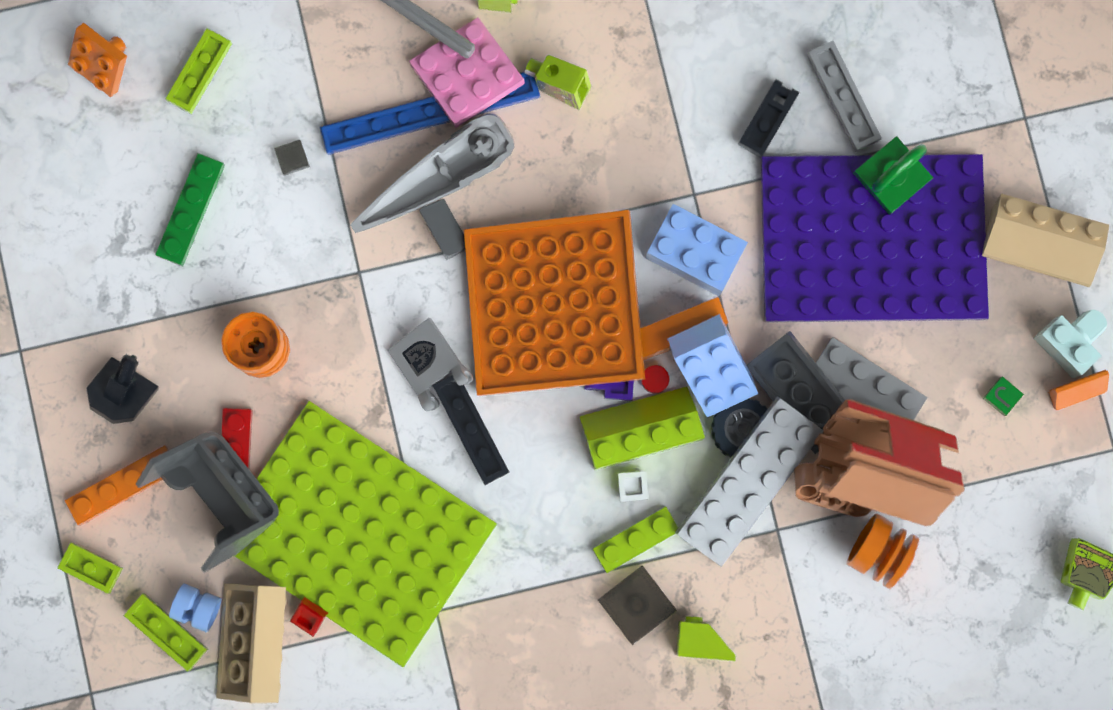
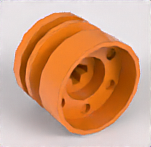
[221,312,290,378]
[846,513,919,589]

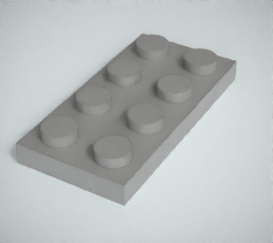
[816,337,928,420]

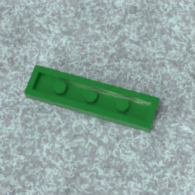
[155,153,225,267]

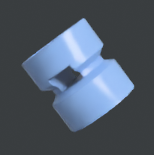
[169,583,222,632]

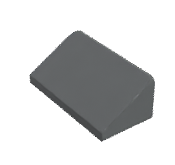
[419,199,465,260]

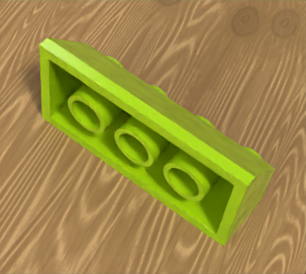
[579,386,705,470]

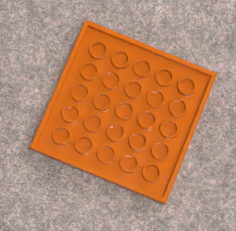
[464,210,645,396]

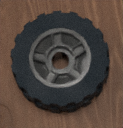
[711,398,768,457]

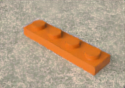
[65,445,169,526]

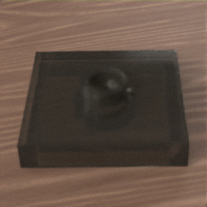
[598,565,677,645]

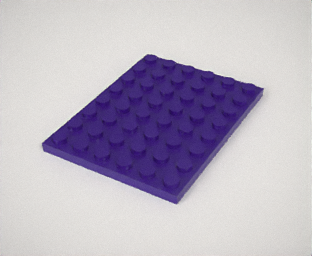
[761,154,989,323]

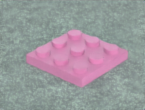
[409,17,525,128]

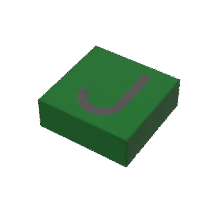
[983,376,1024,416]

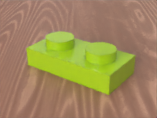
[57,543,123,594]

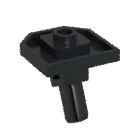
[86,354,159,424]

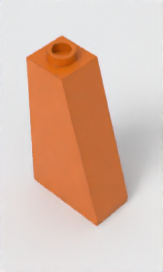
[641,297,729,361]

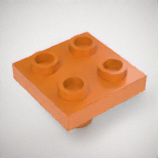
[68,23,127,97]

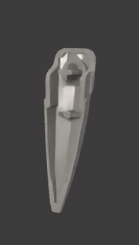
[350,114,514,233]

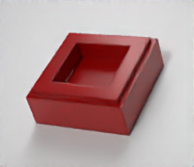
[290,597,328,637]

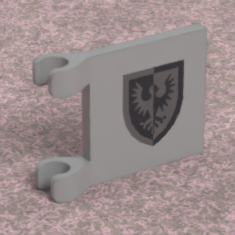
[387,318,473,411]

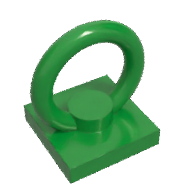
[853,136,933,215]

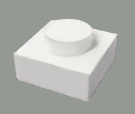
[618,471,649,502]

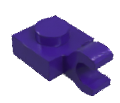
[584,381,634,401]

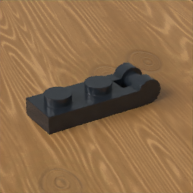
[738,79,800,158]

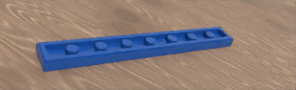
[320,72,540,155]

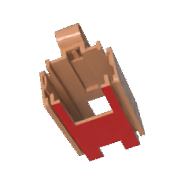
[794,399,965,526]

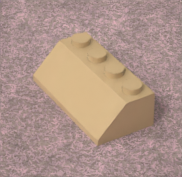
[982,193,1109,287]
[216,584,286,703]

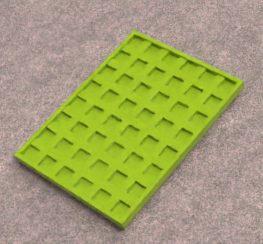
[235,401,497,668]

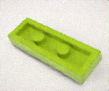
[166,28,232,114]
[593,507,678,574]
[123,594,208,672]

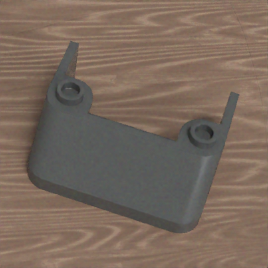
[136,431,279,573]

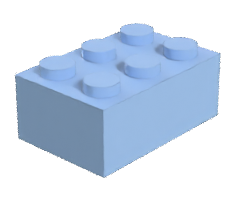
[646,204,748,296]
[668,314,759,417]

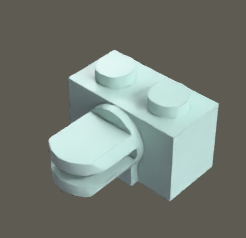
[1033,310,1107,378]

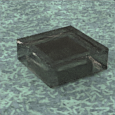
[274,140,310,176]

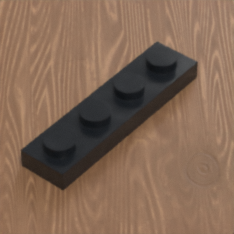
[433,375,510,486]

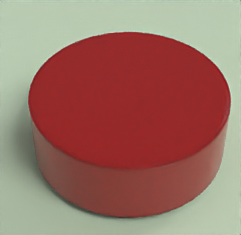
[641,365,670,394]

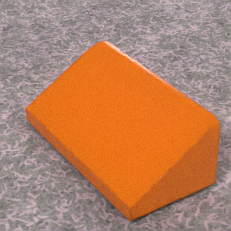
[1048,370,1109,410]

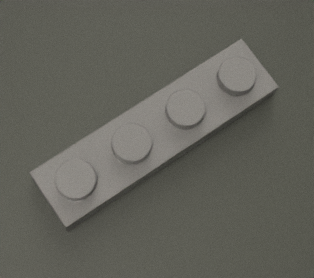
[807,41,882,152]

